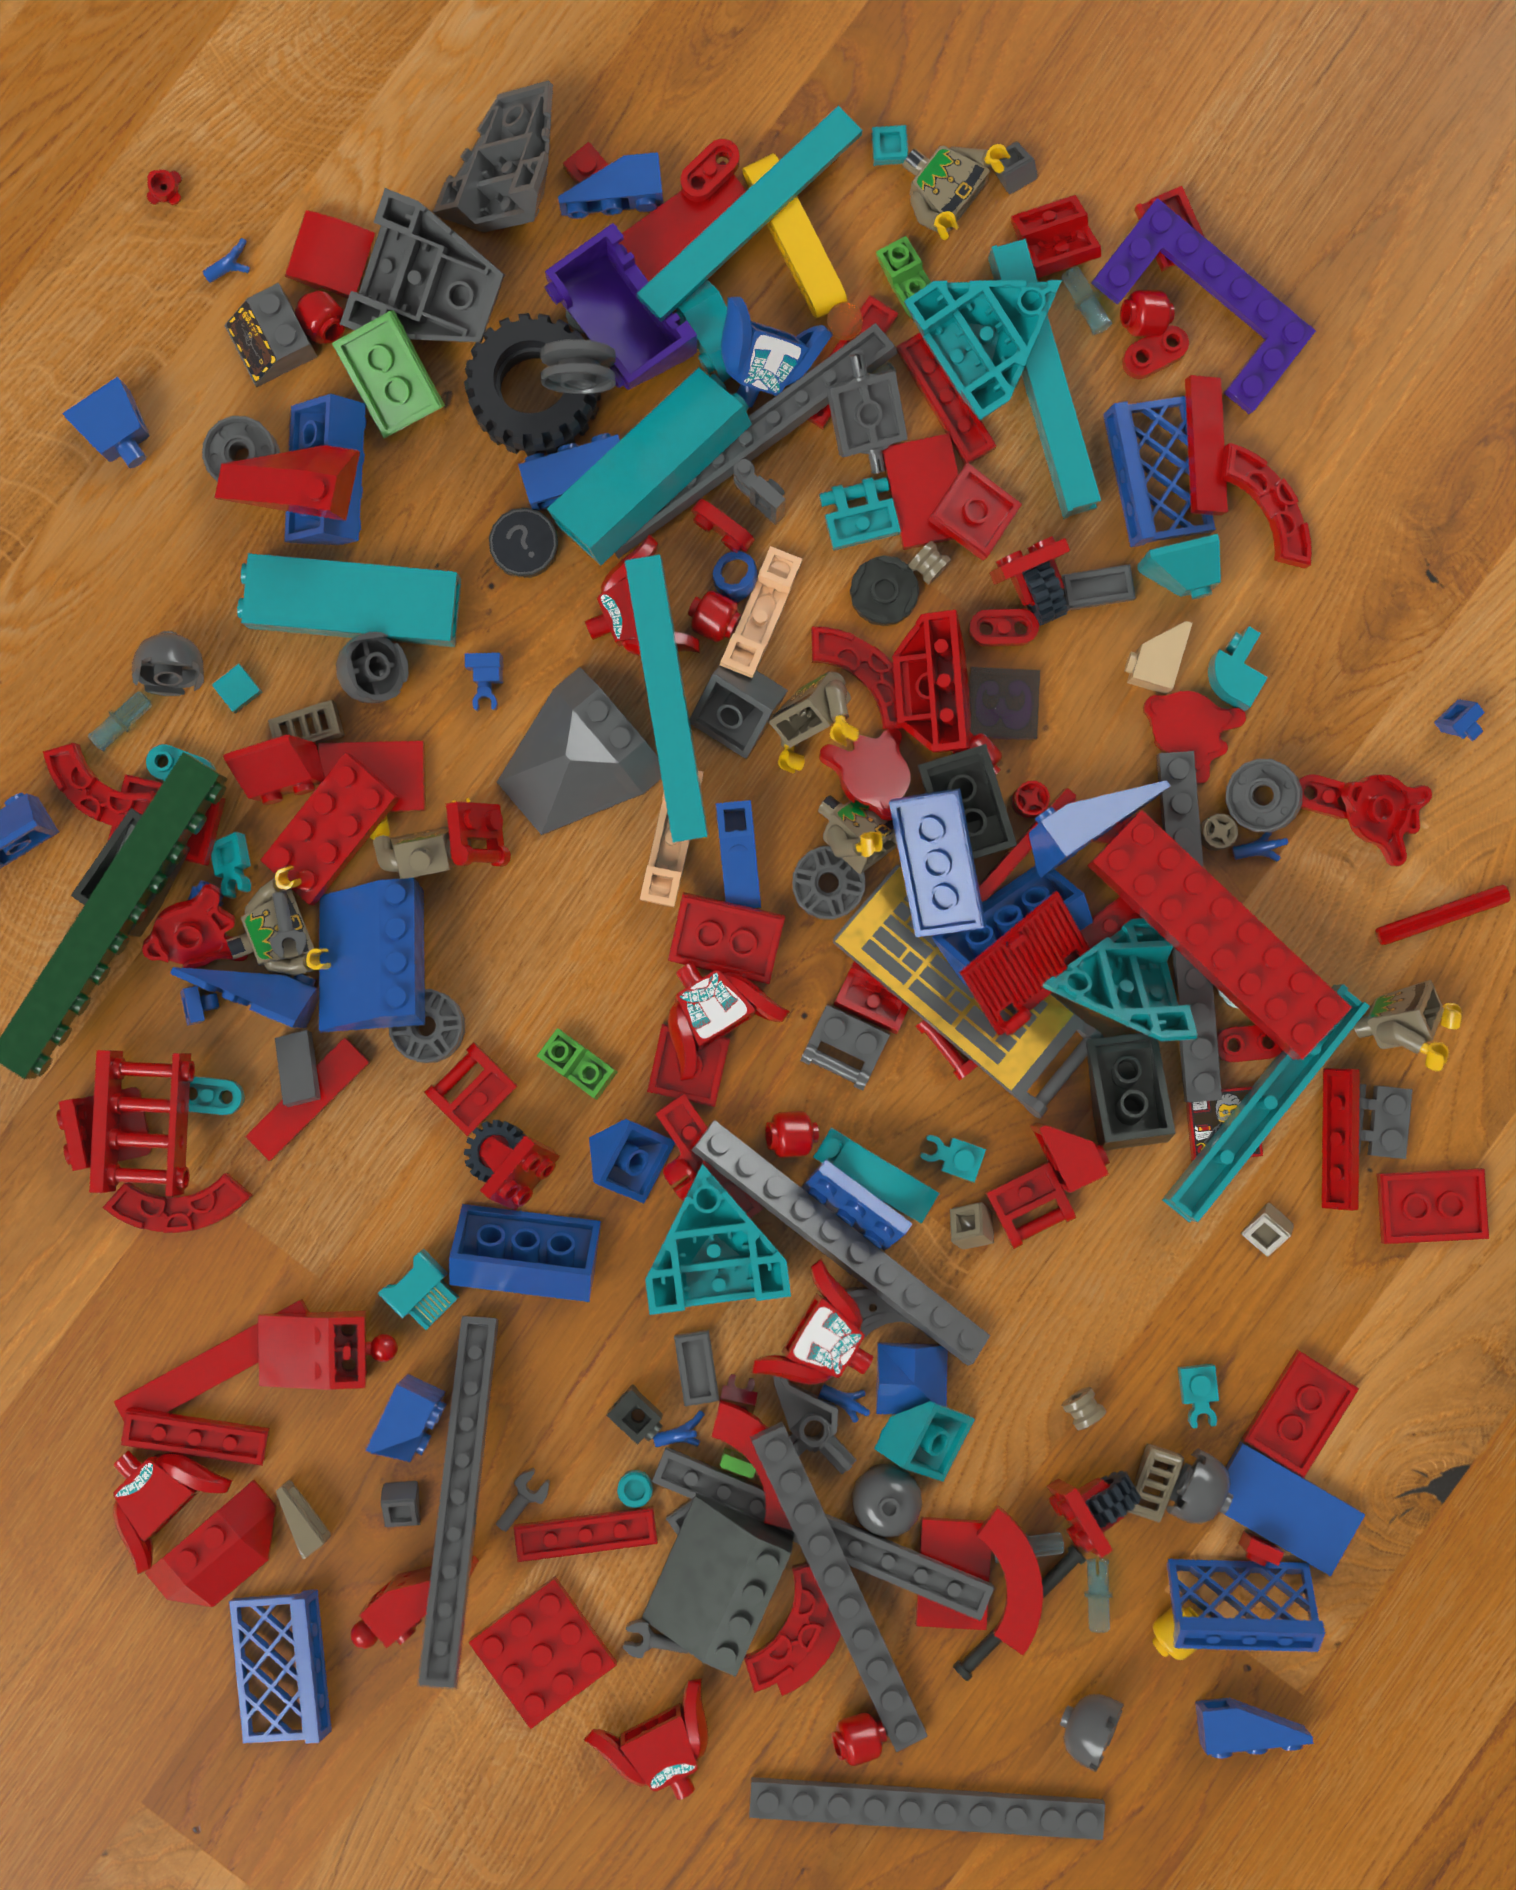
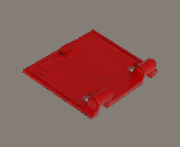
[959,891,1090,1036]

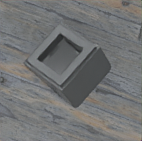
[991,142,1038,194]
[380,1481,421,1527]

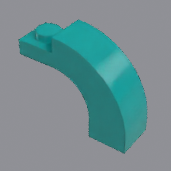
[813,1128,940,1223]

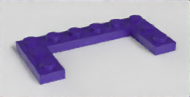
[1091,198,1316,414]

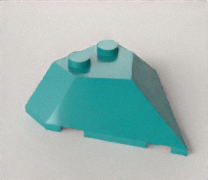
[904,280,1062,420]
[1042,918,1198,1041]
[645,1163,791,1315]

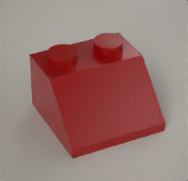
[223,734,325,805]
[1030,1122,1110,1193]

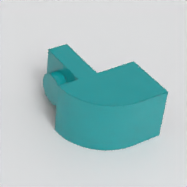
[1208,626,1268,711]

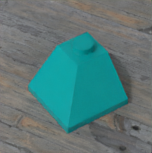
[1137,534,1221,599]
[874,1401,975,1482]

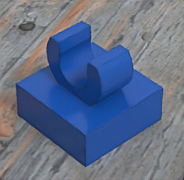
[1434,699,1485,741]
[180,986,219,1026]

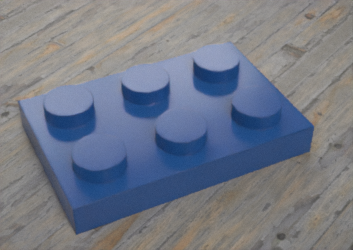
[801,1160,912,1251]

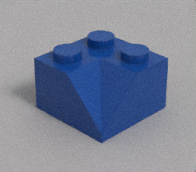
[366,1374,447,1462]

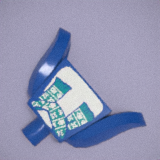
[721,297,833,408]

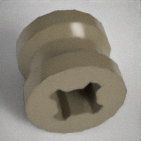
[908,541,952,585]
[1200,814,1238,851]
[1061,1387,1107,1430]

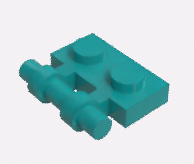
[819,477,901,551]

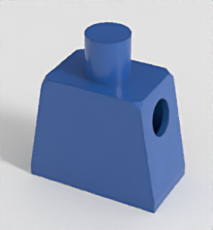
[63,376,150,468]

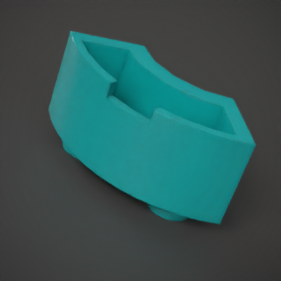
[673,279,731,382]

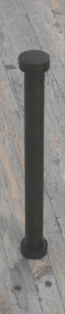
[953,1544,1087,1682]

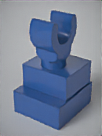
[465,653,503,711]

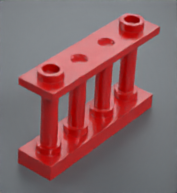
[89,1050,195,1197]

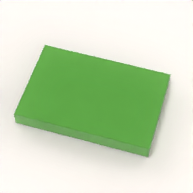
[332,310,445,438]

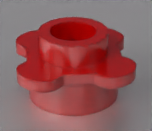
[147,170,182,205]

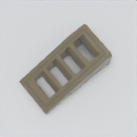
[268,700,345,744]
[1127,1443,1184,1522]
[276,1480,331,1560]

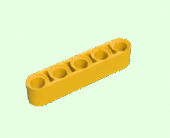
[742,153,848,319]

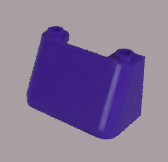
[544,223,697,390]

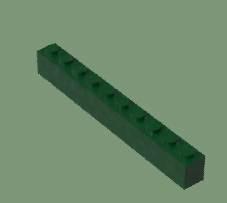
[0,752,228,1079]

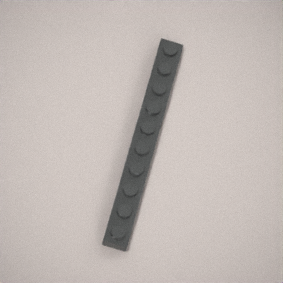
[614,323,897,559]
[1156,751,1222,1102]
[692,1120,990,1366]
[418,1316,499,1689]
[750,1422,928,1752]
[652,1446,994,1621]
[749,1777,1105,1840]

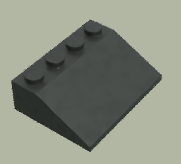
[642,1493,794,1677]

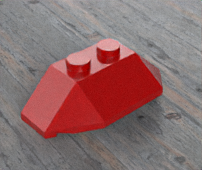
[892,609,971,753]
[145,1479,277,1607]

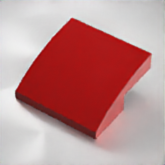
[1011,195,1101,278]
[284,210,375,299]
[833,961,909,1034]

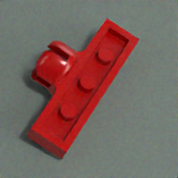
[655,1093,763,1218]

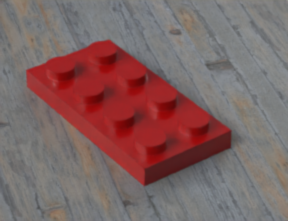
[260,752,400,905]

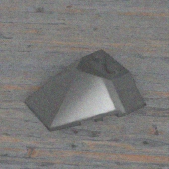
[433,80,553,233]
[340,188,505,343]
[497,667,662,835]

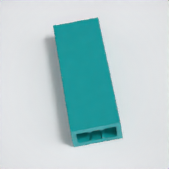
[547,368,752,566]
[237,553,461,647]

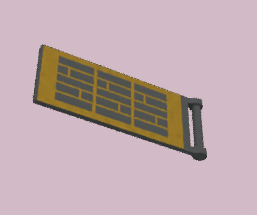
[832,865,1104,1118]

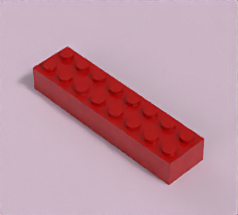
[1087,810,1352,1060]

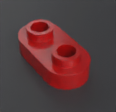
[680,139,740,202]
[1122,326,1189,379]
[691,499,755,553]
[968,609,1039,646]
[1299,774,1347,820]
[1217,1025,1283,1062]

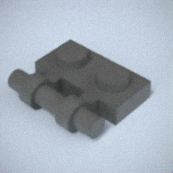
[734,459,786,525]
[1359,1084,1413,1159]

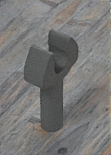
[270,892,307,959]
[496,1468,550,1532]
[623,1619,688,1658]

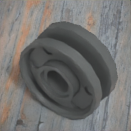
[541,340,616,394]
[202,416,281,482]
[1226,759,1303,833]
[792,846,865,920]
[389,989,465,1063]

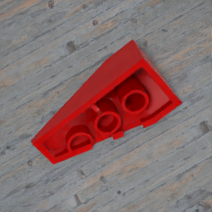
[214,445,360,521]

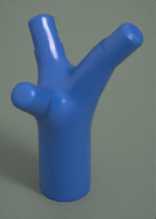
[202,238,250,283]
[1232,832,1288,862]
[818,1384,870,1423]
[653,1411,705,1448]

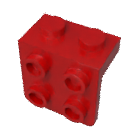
[56,1087,153,1171]

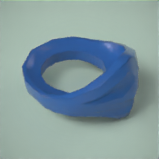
[713,551,758,603]

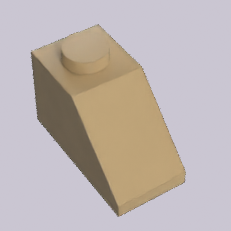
[1124,621,1193,695]

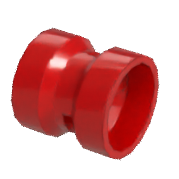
[1011,781,1050,819]

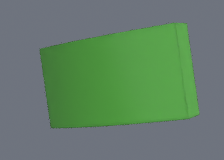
[876,236,931,318]
[537,1028,618,1100]

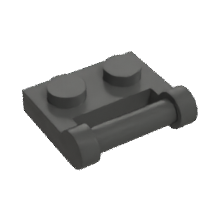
[800,1004,890,1091]

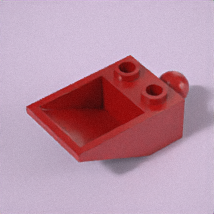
[258,1310,398,1390]
[351,1555,479,1649]

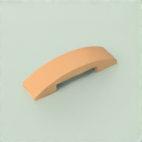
[720,546,802,678]
[640,771,704,907]

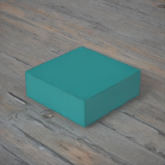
[871,125,908,166]
[212,664,263,714]

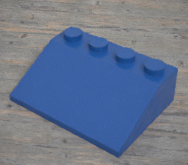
[319,878,425,1032]

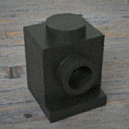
[607,1384,663,1445]

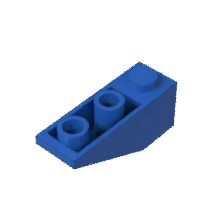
[558,152,663,219]
[518,433,620,511]
[716,800,761,908]
[1195,1698,1313,1758]

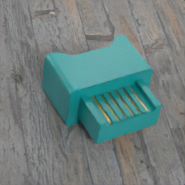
[377,1249,459,1330]

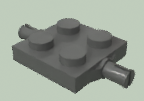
[826,353,908,474]

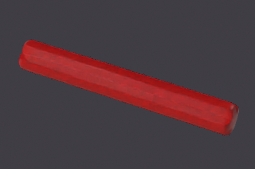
[1375,885,1511,945]

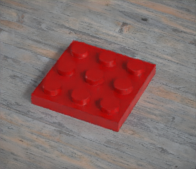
[468,1576,617,1729]

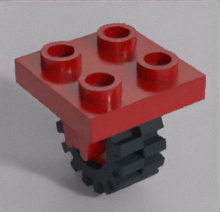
[989,536,1071,626]
[464,1120,560,1210]
[1047,1471,1141,1558]

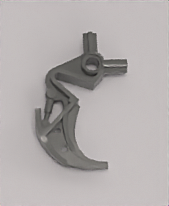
[773,1287,930,1474]

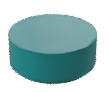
[617,1470,653,1508]

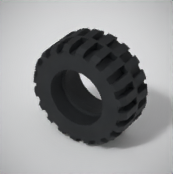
[464,313,601,456]

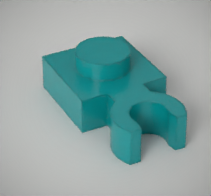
[211,832,251,899]
[920,1135,986,1183]
[1178,1364,1219,1429]

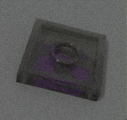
[969,667,1040,741]

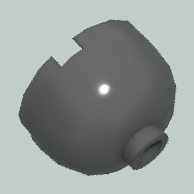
[132,631,204,696]
[336,632,409,703]
[1167,1448,1233,1524]
[852,1463,922,1538]
[1060,1694,1124,1772]

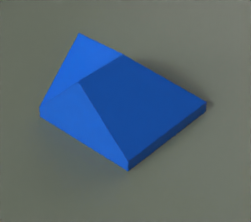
[589,1119,675,1204]
[876,1342,948,1414]

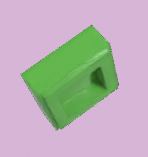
[720,1447,756,1478]

